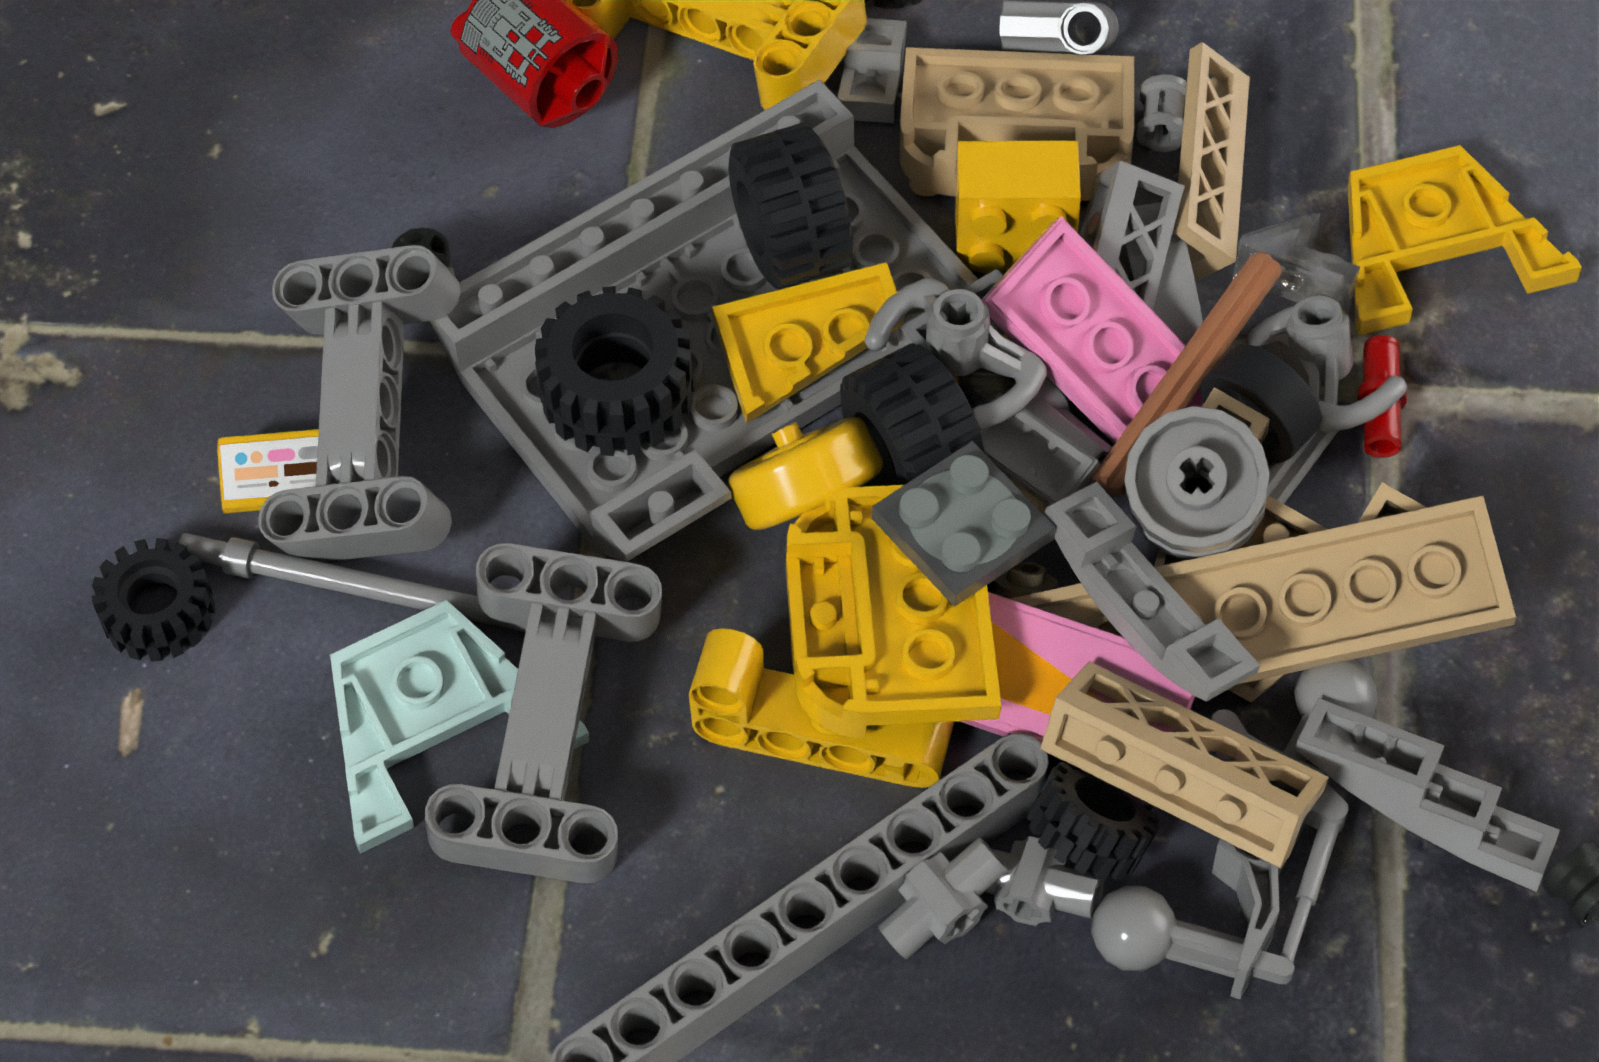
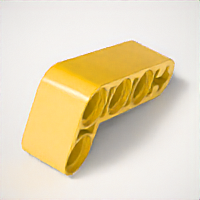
[689,628,954,788]

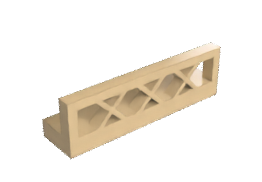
[1174,42,1250,282]
[1040,661,1329,868]

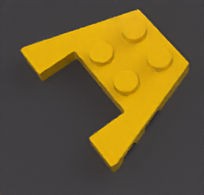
[1347,145,1582,336]

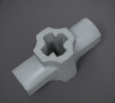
[985,836,1104,926]
[878,837,1009,959]

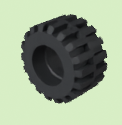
[728,123,853,290]
[535,286,694,456]
[840,343,985,486]

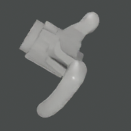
[865,278,1047,430]
[1246,296,1407,433]

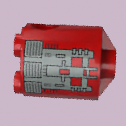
[450,0,619,128]

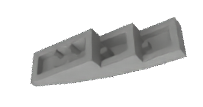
[1295,698,1560,892]

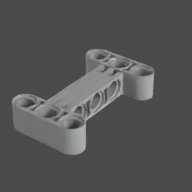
[258,245,461,562]
[425,543,662,883]

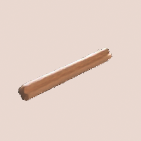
[1093,251,1282,497]

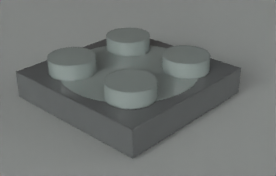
[871,441,1056,607]

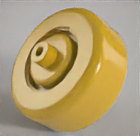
[728,417,883,530]

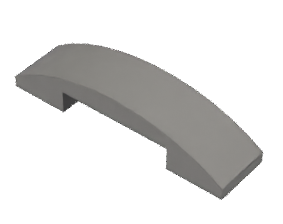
[1044,482,1260,701]

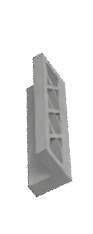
[1046,160,1184,401]

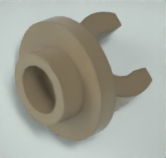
[993,562,1058,599]

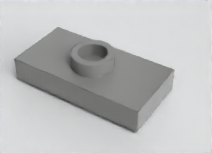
[980,391,1100,506]

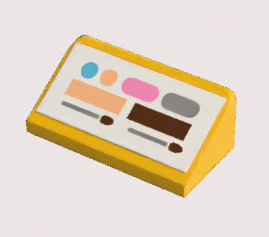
[217,429,319,514]

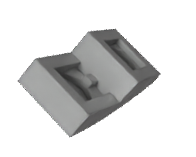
[838,18,907,123]

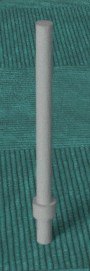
[179,533,527,632]

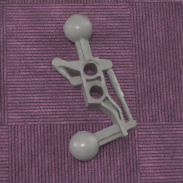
[1091,659,1378,1000]

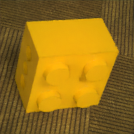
[955,141,1081,274]

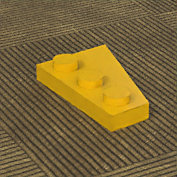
[712,262,905,424]

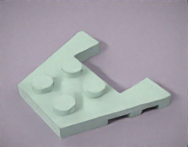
[330,600,589,854]

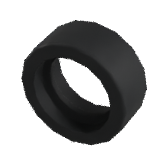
[1200,344,1322,463]

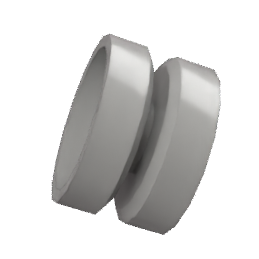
[1124,406,1270,560]

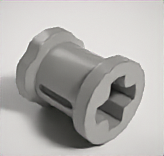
[1136,74,1187,152]

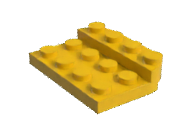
[786,485,1002,738]

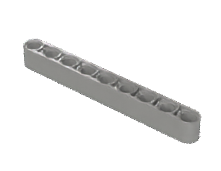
[551,734,1048,1062]

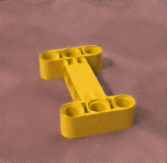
[570,0,867,110]

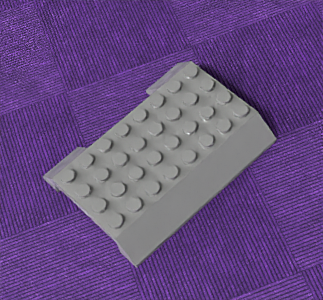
[430,79,1004,562]

